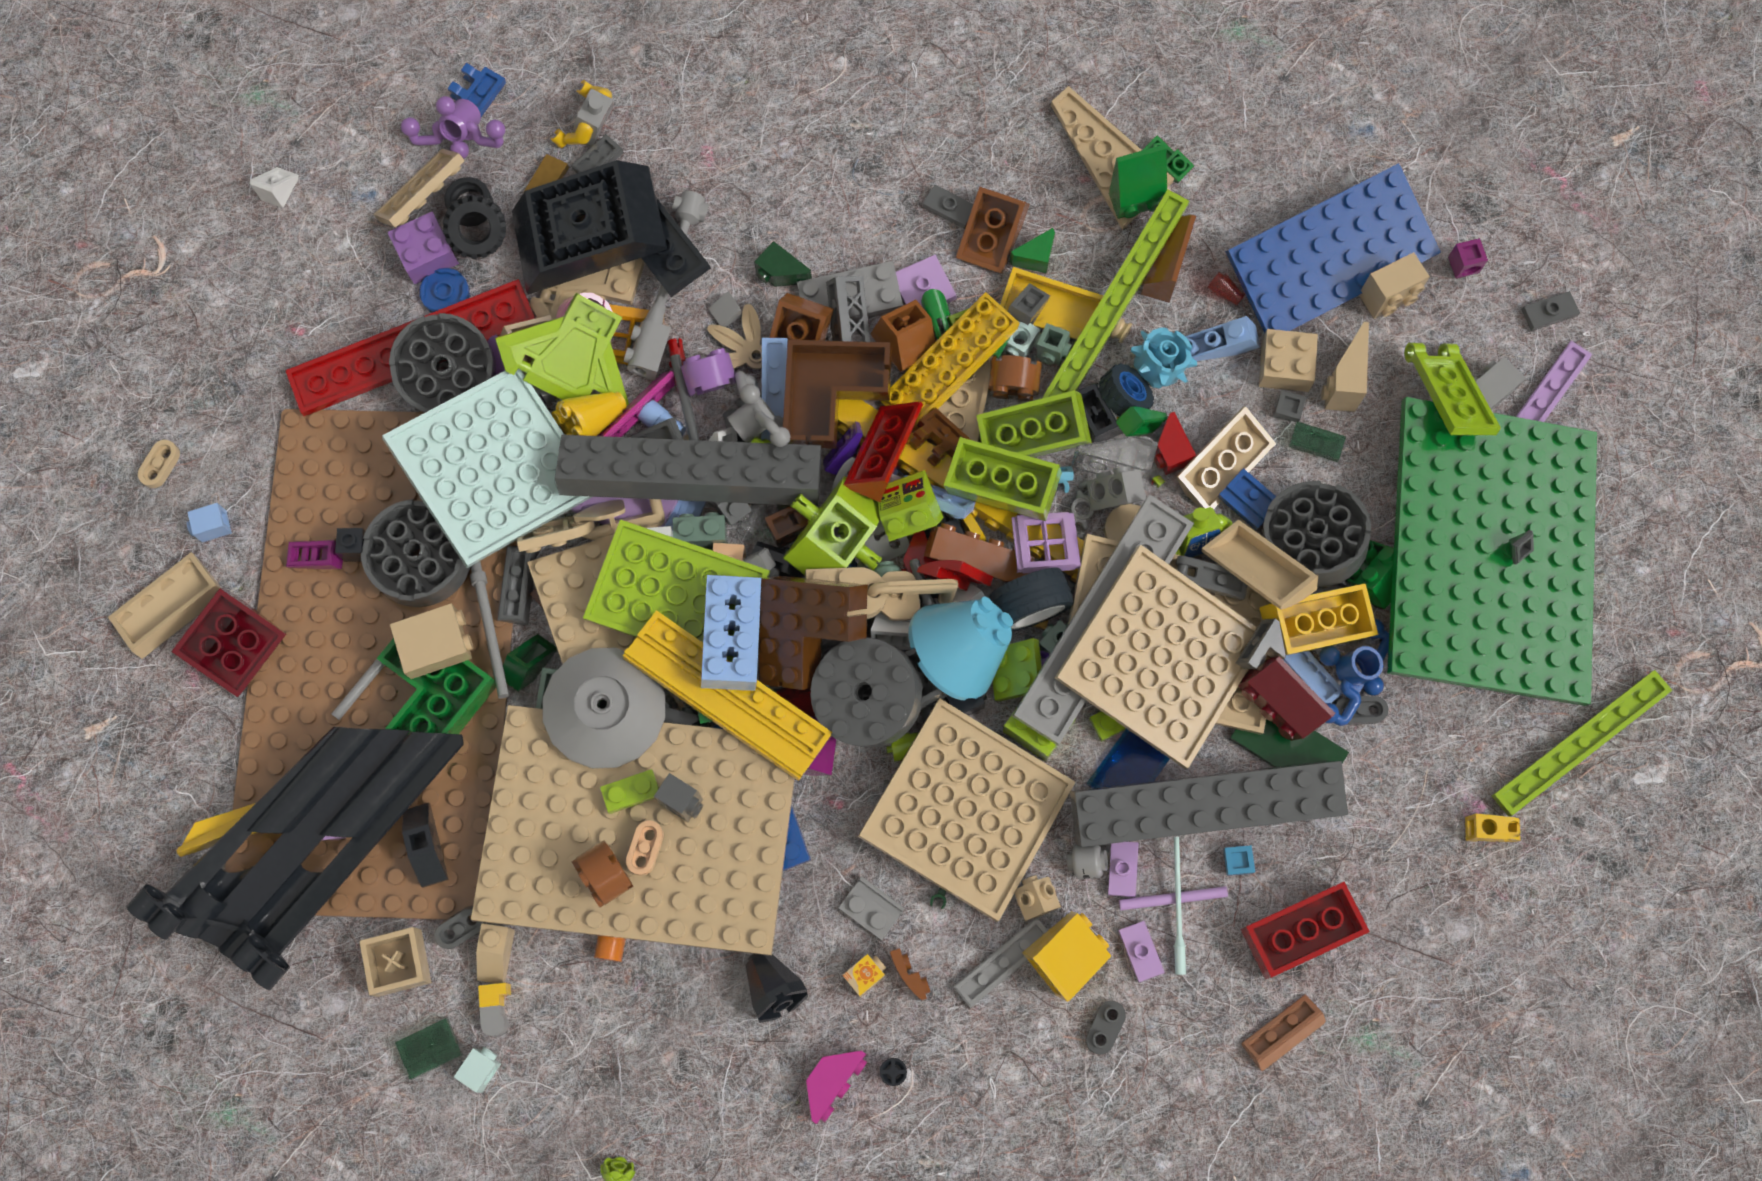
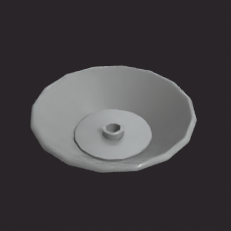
[543,648,665,769]

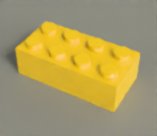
[1259,584,1378,656]

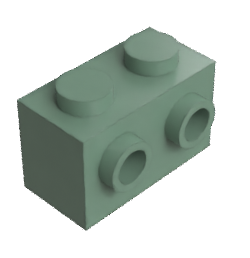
[673,512,728,550]

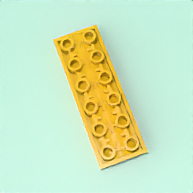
[880,292,1020,431]

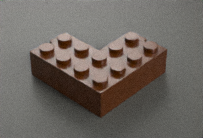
[783,340,892,449]
[759,576,868,690]

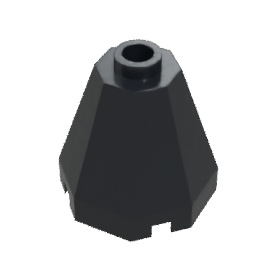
[745,954,808,1023]

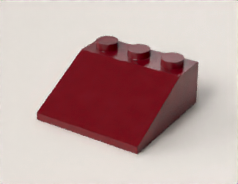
[171,587,287,697]

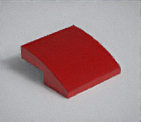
[917,560,993,591]

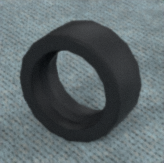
[444,177,493,227]

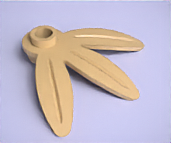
[707,304,762,369]

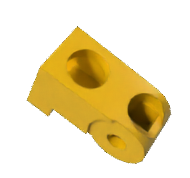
[1465,813,1521,842]

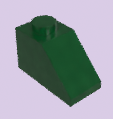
[754,241,812,287]
[503,634,557,692]

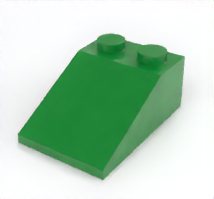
[1109,144,1168,219]

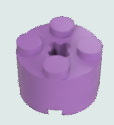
[680,348,736,396]

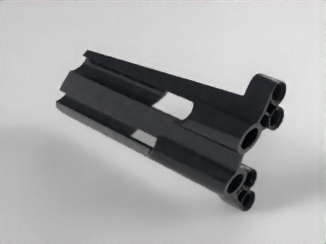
[126,727,464,990]

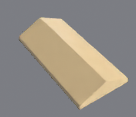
[1176,406,1276,509]

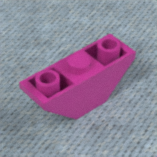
[806,1051,867,1124]

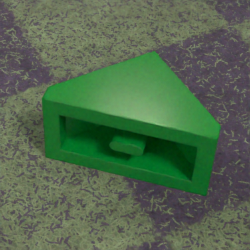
[1010,228,1055,273]

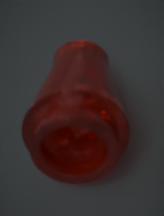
[1207,271,1245,306]

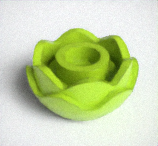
[600,1156,636,1181]

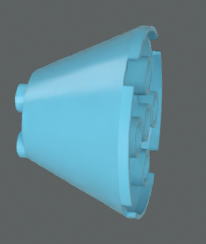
[908,596,1013,701]

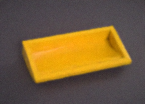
[1000,267,1103,340]

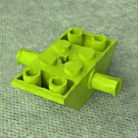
[783,476,882,576]

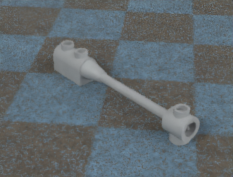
[623,191,709,381]

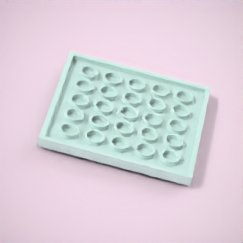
[382,369,592,568]

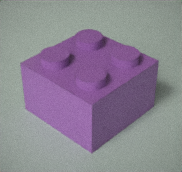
[387,212,459,285]

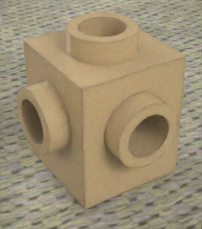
[1014,875,1061,921]

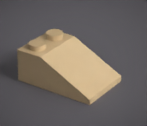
[1321,322,1369,412]

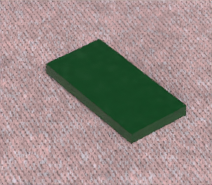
[1230,719,1349,767]

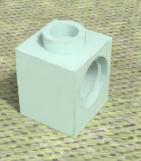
[1003,321,1040,357]
[454,1047,501,1093]

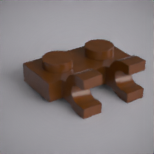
[909,408,971,467]

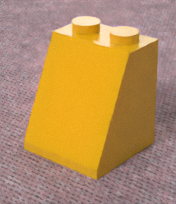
[1022,911,1111,1002]

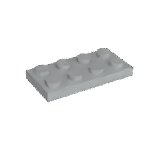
[797,261,903,325]

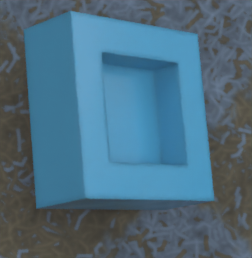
[1223,845,1255,876]

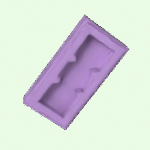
[1108,842,1139,898]
[1118,921,1165,983]

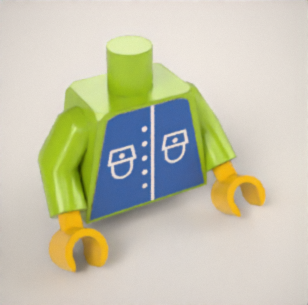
[1176,507,1232,558]

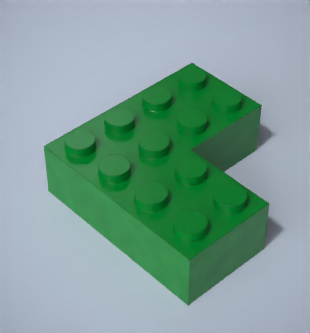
[376,638,496,734]

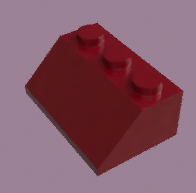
[1238,656,1335,741]

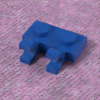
[448,63,506,117]

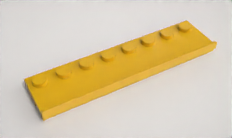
[623,610,833,781]

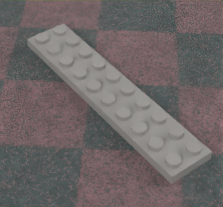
[1012,495,1194,745]

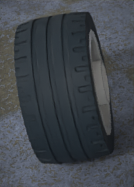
[989,567,1074,631]

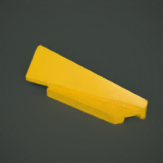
[176,803,257,857]

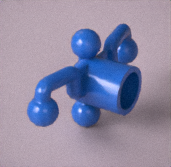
[1319,619,1389,726]

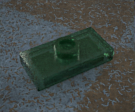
[1289,421,1346,462]

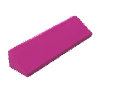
[598,371,675,437]

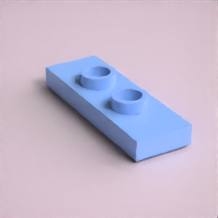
[1283,651,1343,703]

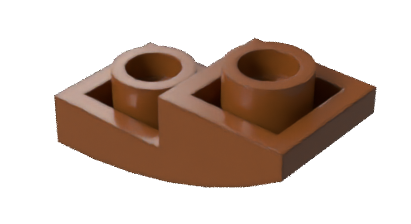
[890,948,930,1001]

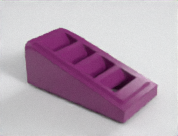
[286,540,343,569]

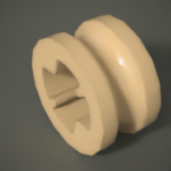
[1111,318,1133,344]

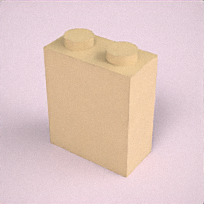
[390,603,474,679]

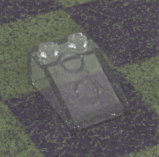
[1071,436,1158,487]

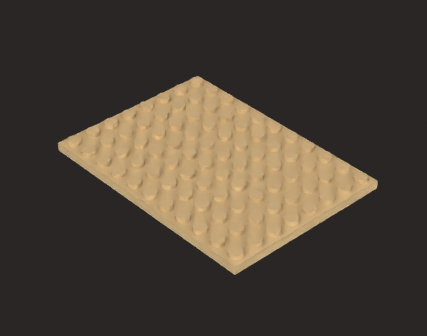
[471,705,795,956]

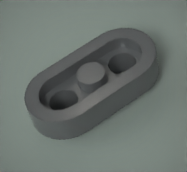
[1335,696,1389,725]
[434,906,486,949]
[1086,1001,1126,1055]

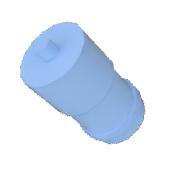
[638,400,686,437]

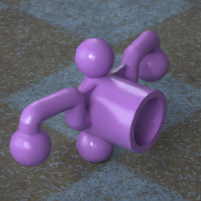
[401,96,505,159]

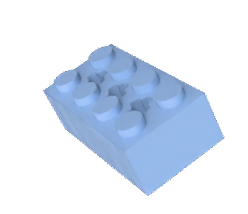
[701,575,761,691]

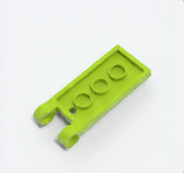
[1404,342,1501,435]

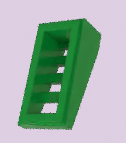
[1116,406,1168,437]

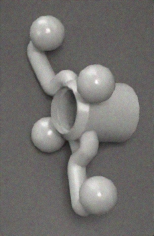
[727,371,791,447]

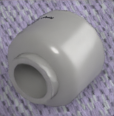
[1067,845,1108,879]

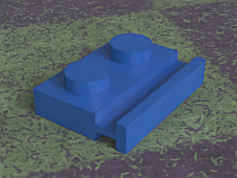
[1218,468,1276,530]

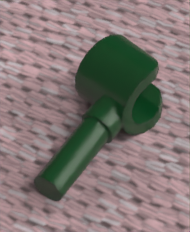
[930,888,947,910]

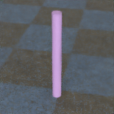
[1119,886,1228,911]

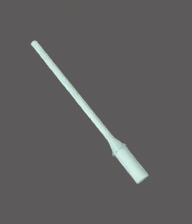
[1173,837,1187,975]

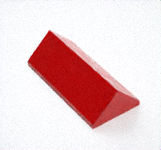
[843,401,923,502]

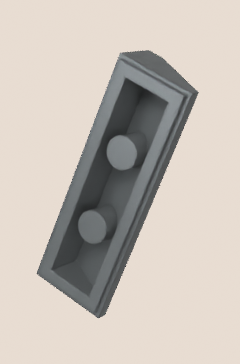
[498,546,537,625]

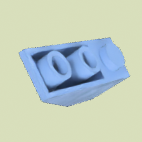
[1185,316,1260,361]

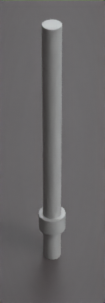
[470,561,509,699]

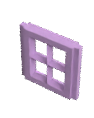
[1012,512,1081,574]

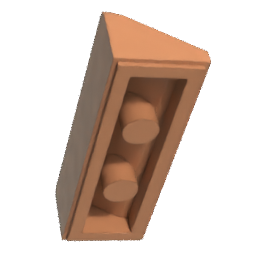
[1241,994,1326,1071]

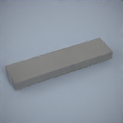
[953,917,1048,1008]

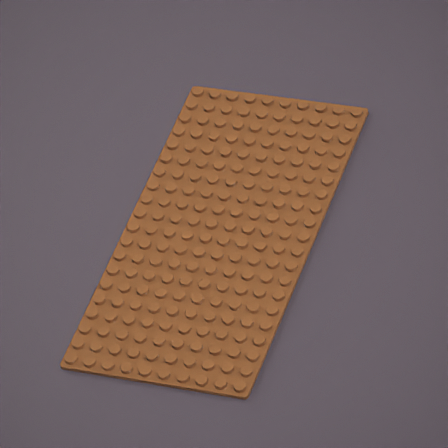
[225,409,518,921]

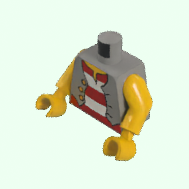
[550,80,613,148]

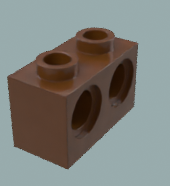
[765,506,817,548]

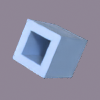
[186,503,232,542]

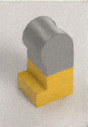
[478,983,511,1037]

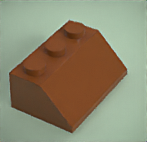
[1141,215,1196,303]

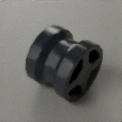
[880,1058,907,1086]

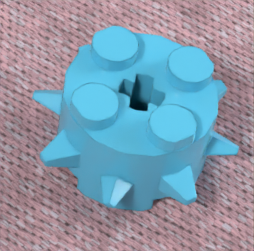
[1131,327,1197,389]

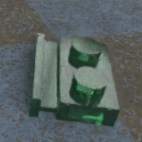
[395,1018,463,1080]

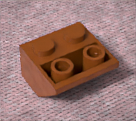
[870,300,935,372]

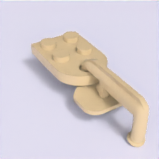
[517,499,665,553]
[805,567,958,621]

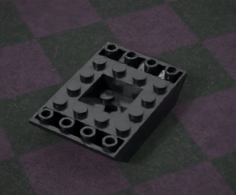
[512,160,667,295]

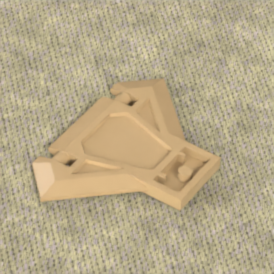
[530,215,645,320]

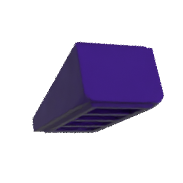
[823,421,863,475]

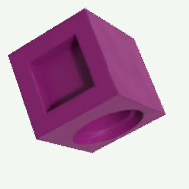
[1448,238,1488,279]

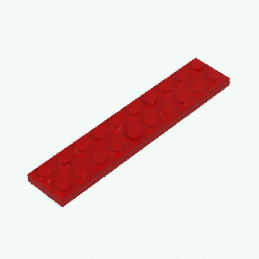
[285,279,535,417]

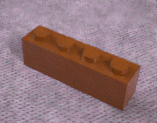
[923,523,1035,583]

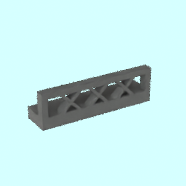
[826,276,870,342]

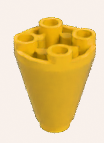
[552,392,627,436]

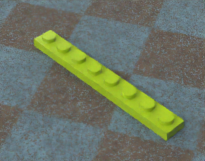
[1492,670,1673,817]

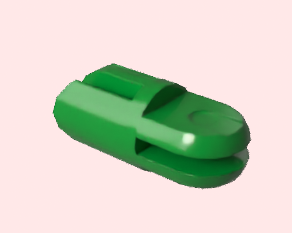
[921,289,951,340]

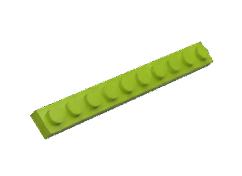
[1042,190,1190,398]

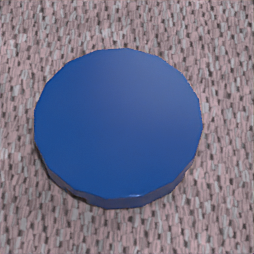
[420,268,470,313]

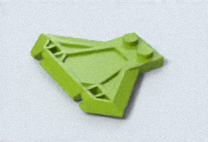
[495,293,629,406]

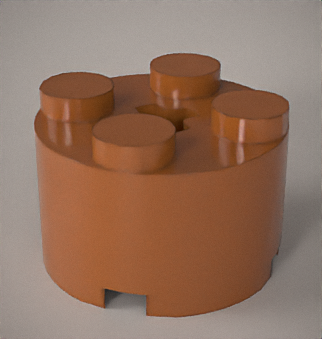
[988,355,1042,401]
[571,840,634,908]

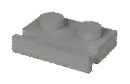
[838,876,905,941]

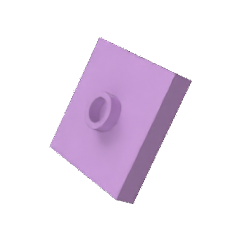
[896,255,957,306]

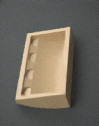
[1202,520,1318,610]
[108,552,221,659]

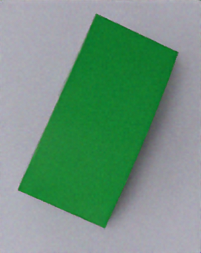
[1143,135,1195,184]

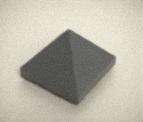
[1509,530,1534,565]

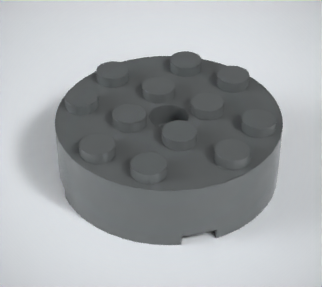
[389,313,496,413]
[1263,481,1371,587]
[361,499,471,607]
[811,638,923,748]

